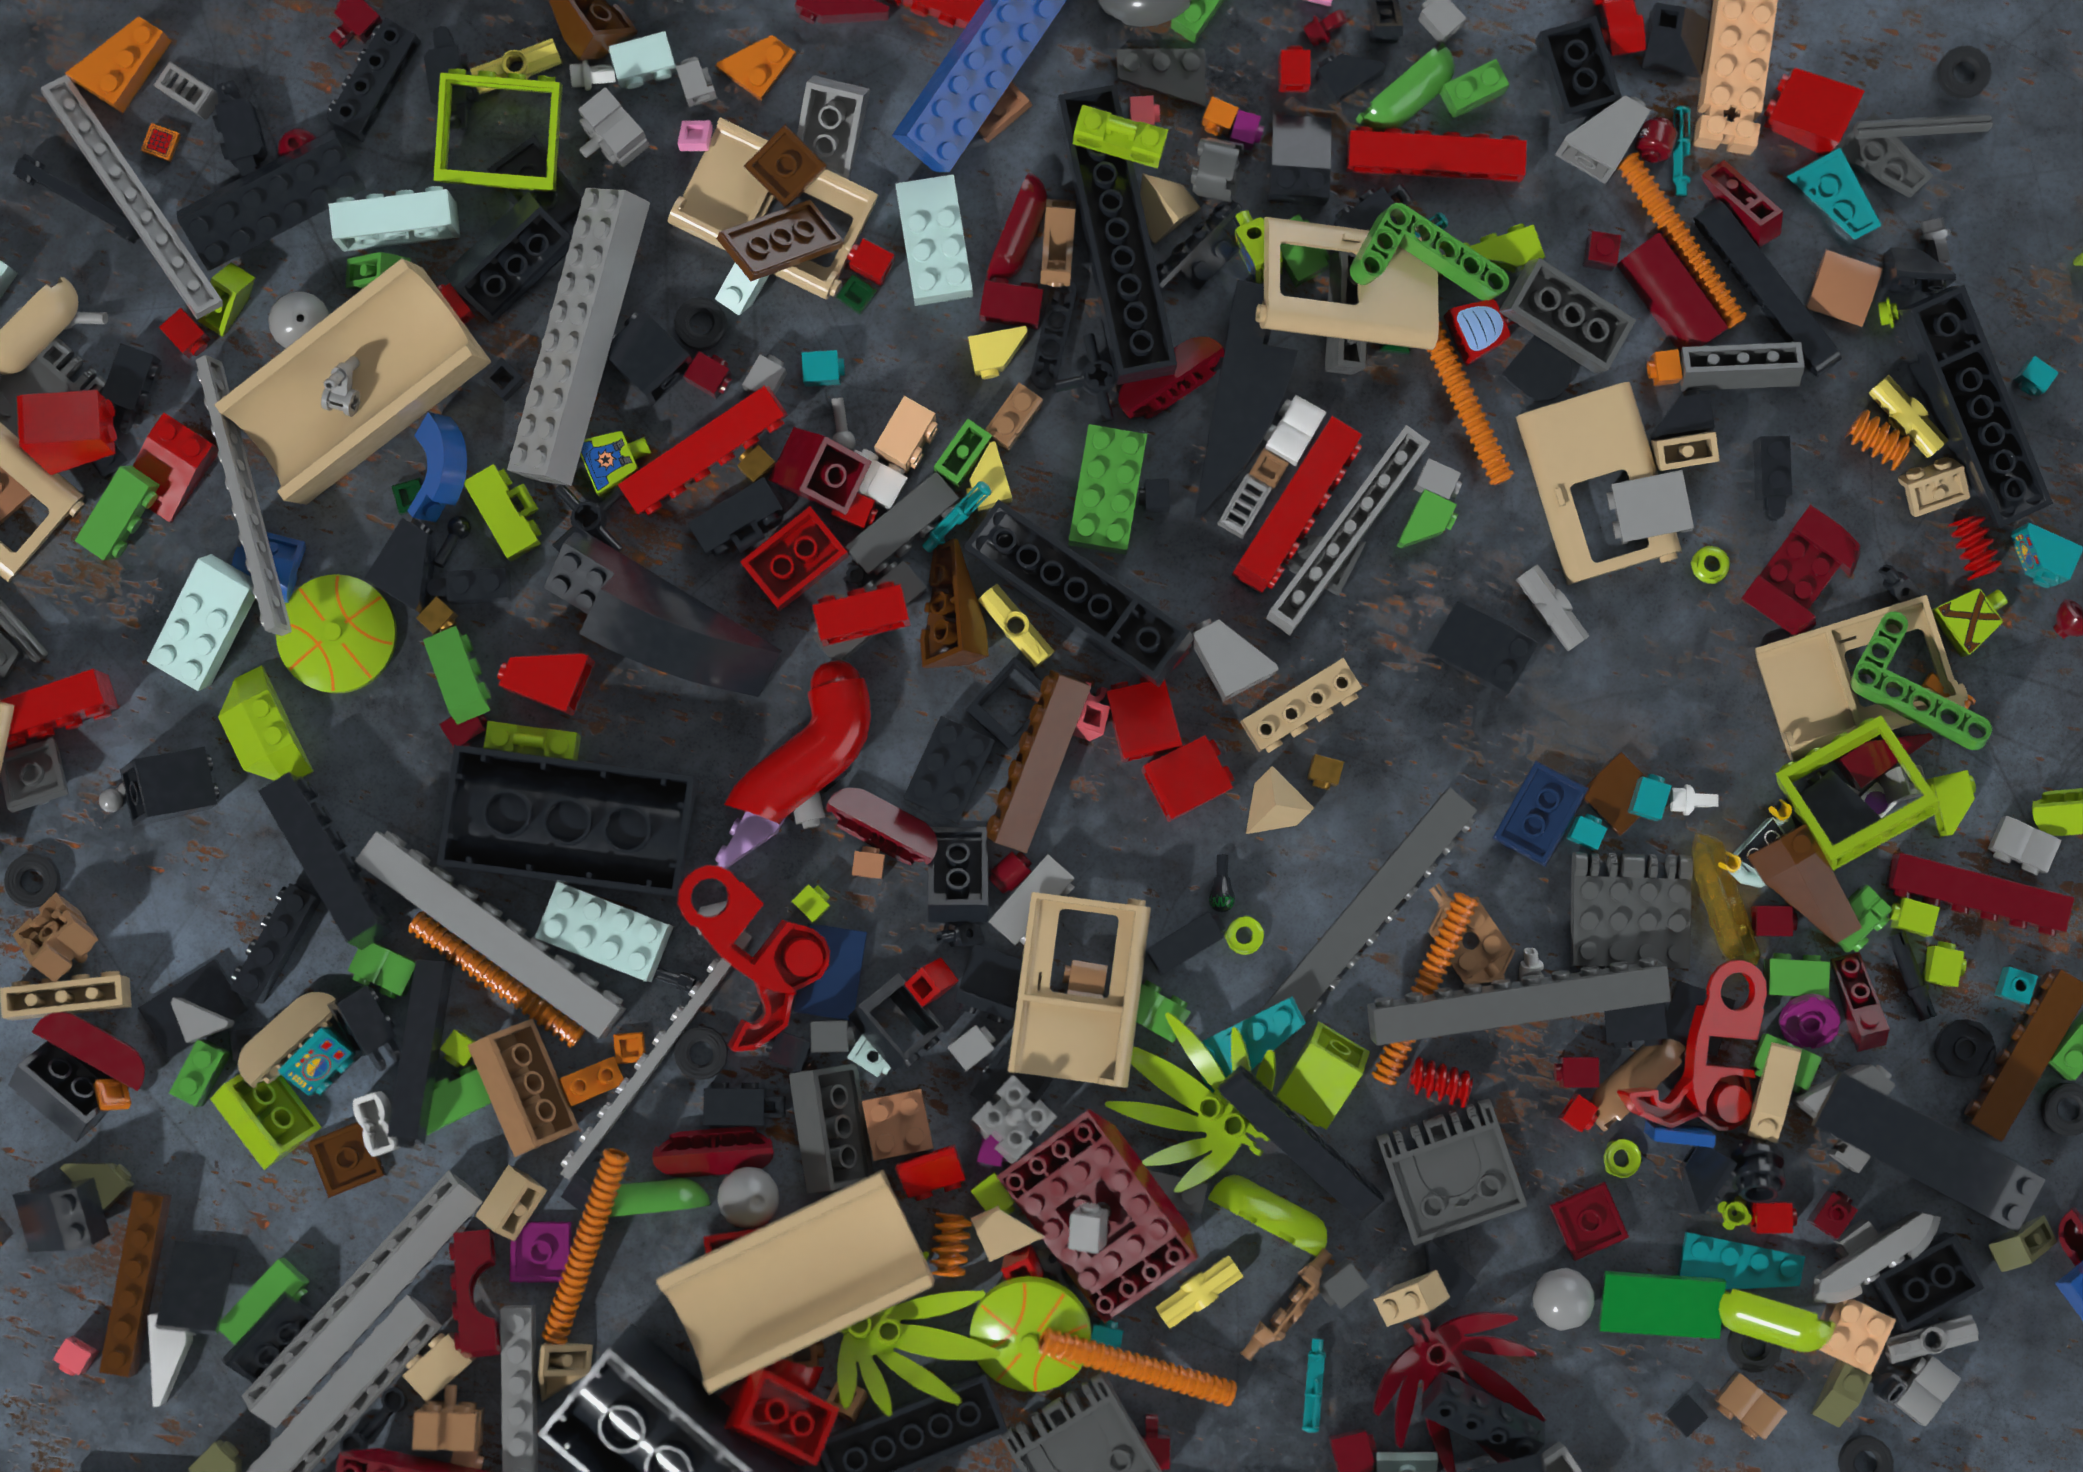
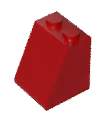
[1763,67,1865,156]
[17,390,117,475]
[497,653,595,716]
[1106,677,1182,763]
[1141,735,1235,822]

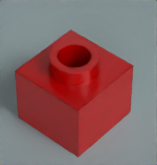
[1558,1093,1599,1133]

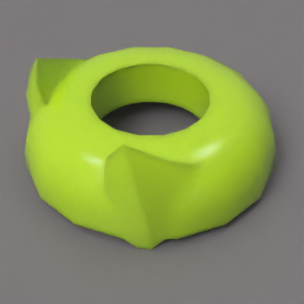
[1691,546,1730,584]
[1224,915,1264,955]
[1603,1139,1641,1178]

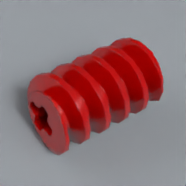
[1947,515,2002,581]
[1407,1056,1473,1109]

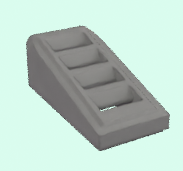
[153,62,218,120]
[1217,473,1272,539]

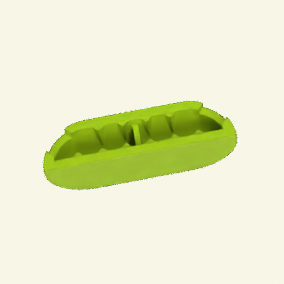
[2032,788,2083,836]
[1719,1289,1836,1352]

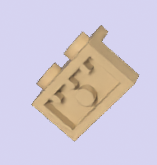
[1898,458,1970,517]

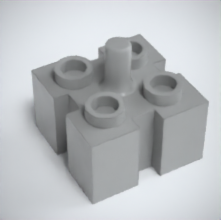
[578,87,649,168]
[968,1075,1057,1164]

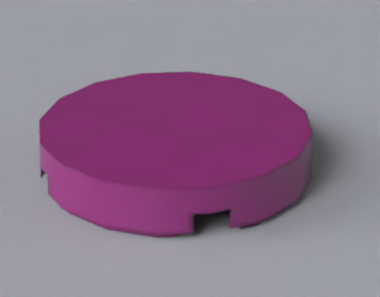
[1779,994,1840,1049]

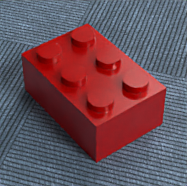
[740,506,849,612]
[812,581,911,646]
[725,1369,839,1466]

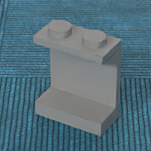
[1606,470,1694,545]

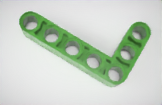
[1350,203,1510,301]
[1850,611,1992,750]

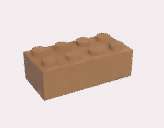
[468,1018,580,1157]

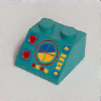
[2010,523,2083,588]
[277,1027,356,1096]

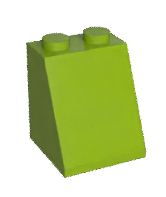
[1276,1021,1370,1130]

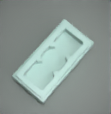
[1375,1452,1438,1472]

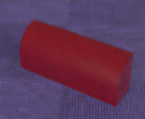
[1616,233,1728,354]

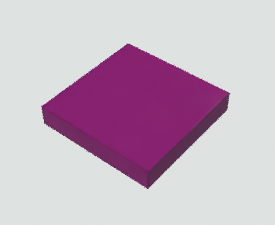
[509,1221,572,1283]

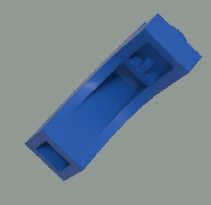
[408,412,467,522]

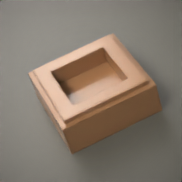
[1249,448,1289,489]

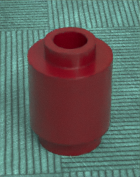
[988,851,1032,894]

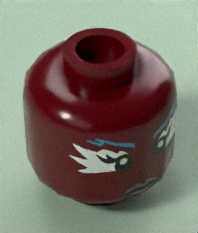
[1635,117,1678,163]

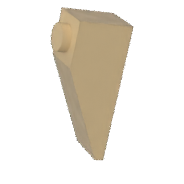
[1748,1042,1801,1143]

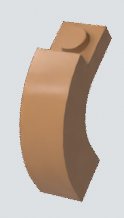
[1040,199,1076,287]

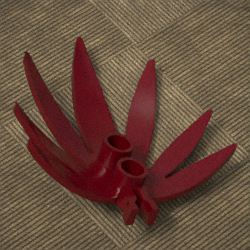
[1373,1312,1546,1472]

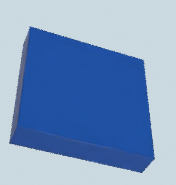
[1644,1120,1716,1148]

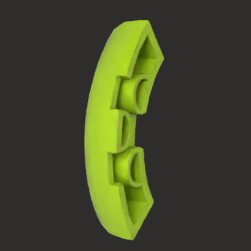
[1207,1174,1327,1257]

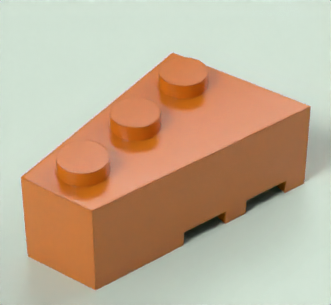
[65,16,172,114]

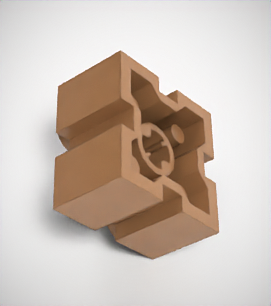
[12,892,98,982]
[413,1385,485,1451]

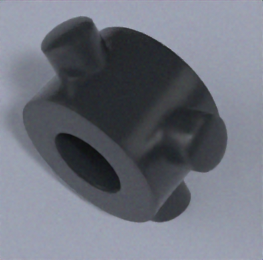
[843,562,865,587]

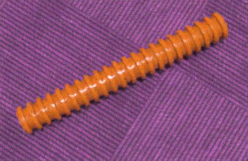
[1617,152,1747,330]
[1426,321,1514,485]
[1371,892,1479,1086]
[408,911,585,1048]
[541,1148,630,1345]
[1038,1328,1237,1407]

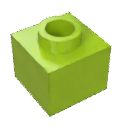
[792,884,831,923]
[440,1029,476,1068]

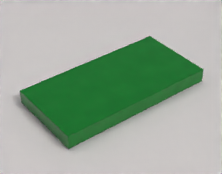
[1598,1271,1726,1339]

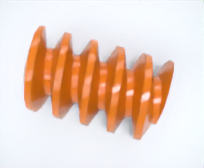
[1845,410,1912,471]
[929,1212,972,1277]

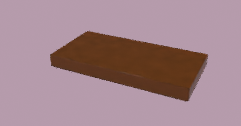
[716,200,844,282]

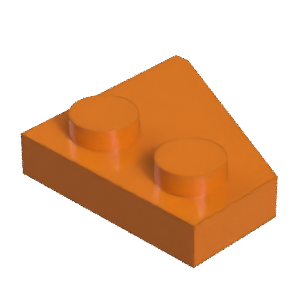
[715,35,796,101]

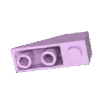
[715,811,787,869]

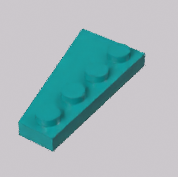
[1201,996,1306,1093]
[1677,1232,1805,1290]

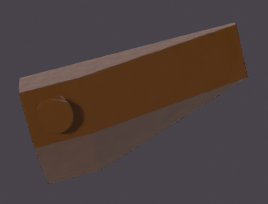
[920,539,989,668]
[1747,824,1862,943]

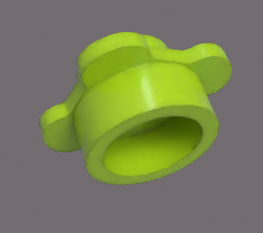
[1878,297,1899,328]
[1717,1196,1752,1230]

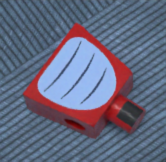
[1443,299,1515,366]

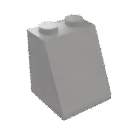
[1555,95,1651,184]
[1191,618,1279,702]
[1790,1064,1896,1139]

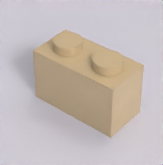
[1651,431,1720,471]
[475,1165,547,1241]
[1374,1270,1450,1327]
[403,1332,476,1403]

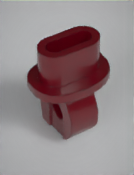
[1303,9,1350,46]

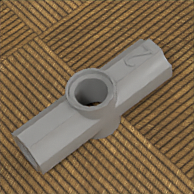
[1516,564,1589,652]
[1884,1314,1979,1364]

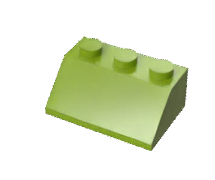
[210,1074,322,1170]

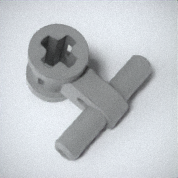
[321,356,360,417]

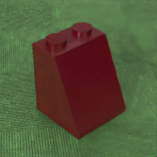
[768,427,872,515]

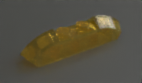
[1691,833,1761,977]

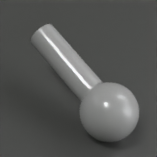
[65,312,108,329]
[831,397,855,450]
[99,783,125,812]

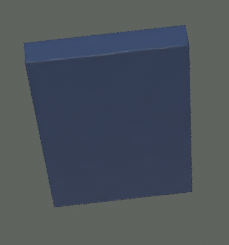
[1493,761,1589,867]
[794,923,867,1021]

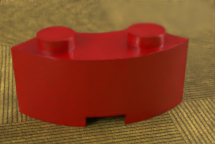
[1592,0,1646,56]

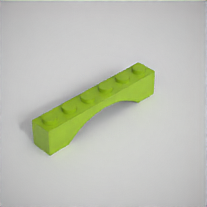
[1438,223,1545,276]

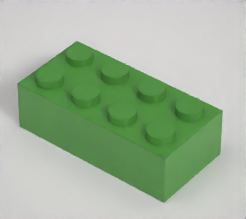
[1068,424,1147,555]

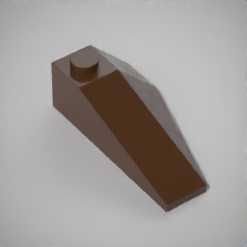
[549,0,638,61]

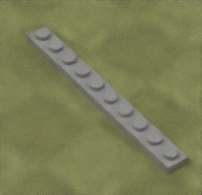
[41,75,223,319]
[196,355,292,636]
[560,931,754,1181]

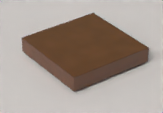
[744,124,827,208]
[1584,752,1647,836]
[307,1122,386,1198]

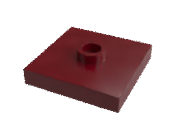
[1549,1181,1629,1261]

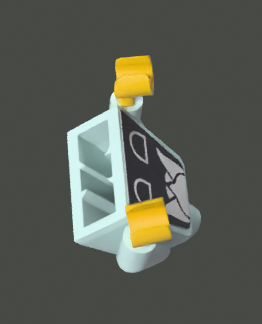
[1718,799,1796,888]

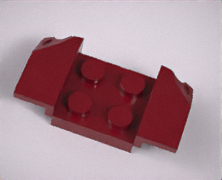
[1741,505,1860,636]

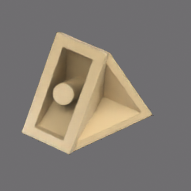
[1140,173,1201,244]
[1246,766,1314,834]
[971,1206,1045,1262]
[539,1341,593,1401]

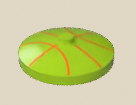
[276,574,397,694]
[970,1276,1091,1392]

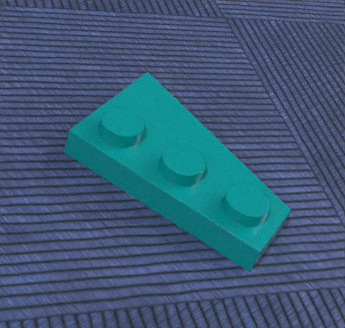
[1787,147,1882,240]

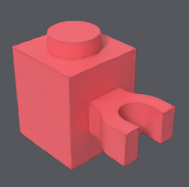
[1073,682,1110,741]

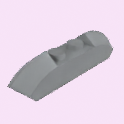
[1812,1211,1941,1304]

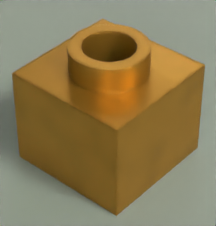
[737,445,776,483]
[416,596,458,635]
[1307,754,1344,790]

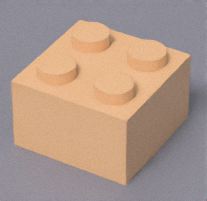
[874,396,938,473]
[1818,1299,1896,1375]

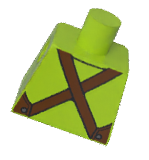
[1932,588,2008,658]

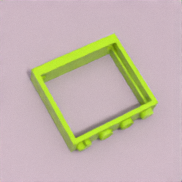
[434,68,562,192]
[1776,715,1940,871]

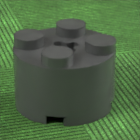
[1191,137,1244,202]

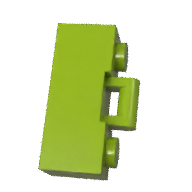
[1073,105,1168,169]
[464,464,542,562]
[484,721,581,761]

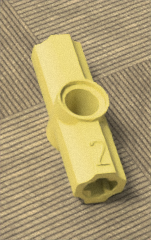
[470,38,562,95]
[1868,375,1948,458]
[978,584,1055,668]
[1155,1255,1244,1328]

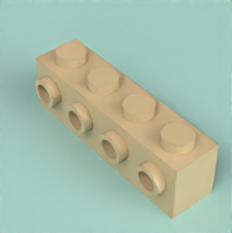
[1240,658,1362,753]
[0,971,132,1021]

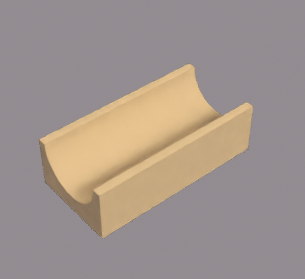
[214,259,491,505]
[656,1170,935,1393]

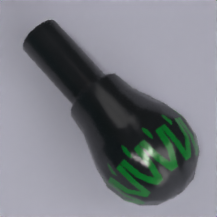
[1209,854,1235,912]

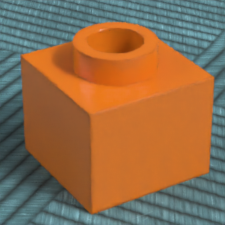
[1201,96,1239,136]
[1647,349,1683,386]

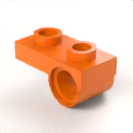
[558,1056,624,1107]

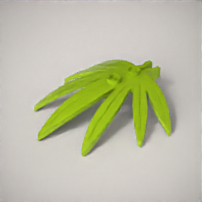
[1105,1012,1276,1193]
[837,1251,1001,1416]

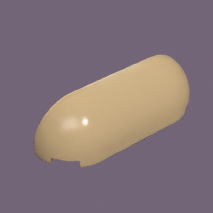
[0,277,78,375]
[238,992,335,1088]

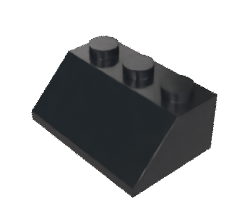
[8,1041,112,1143]

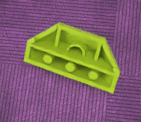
[218,665,314,780]

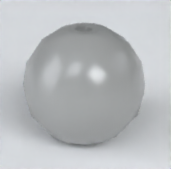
[268,291,330,349]
[717,1167,780,1229]
[1533,1268,1594,1330]

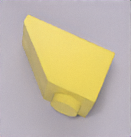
[968,326,1027,379]
[966,441,1012,512]

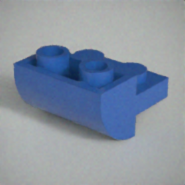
[231,532,306,603]

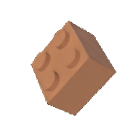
[862,1088,934,1161]

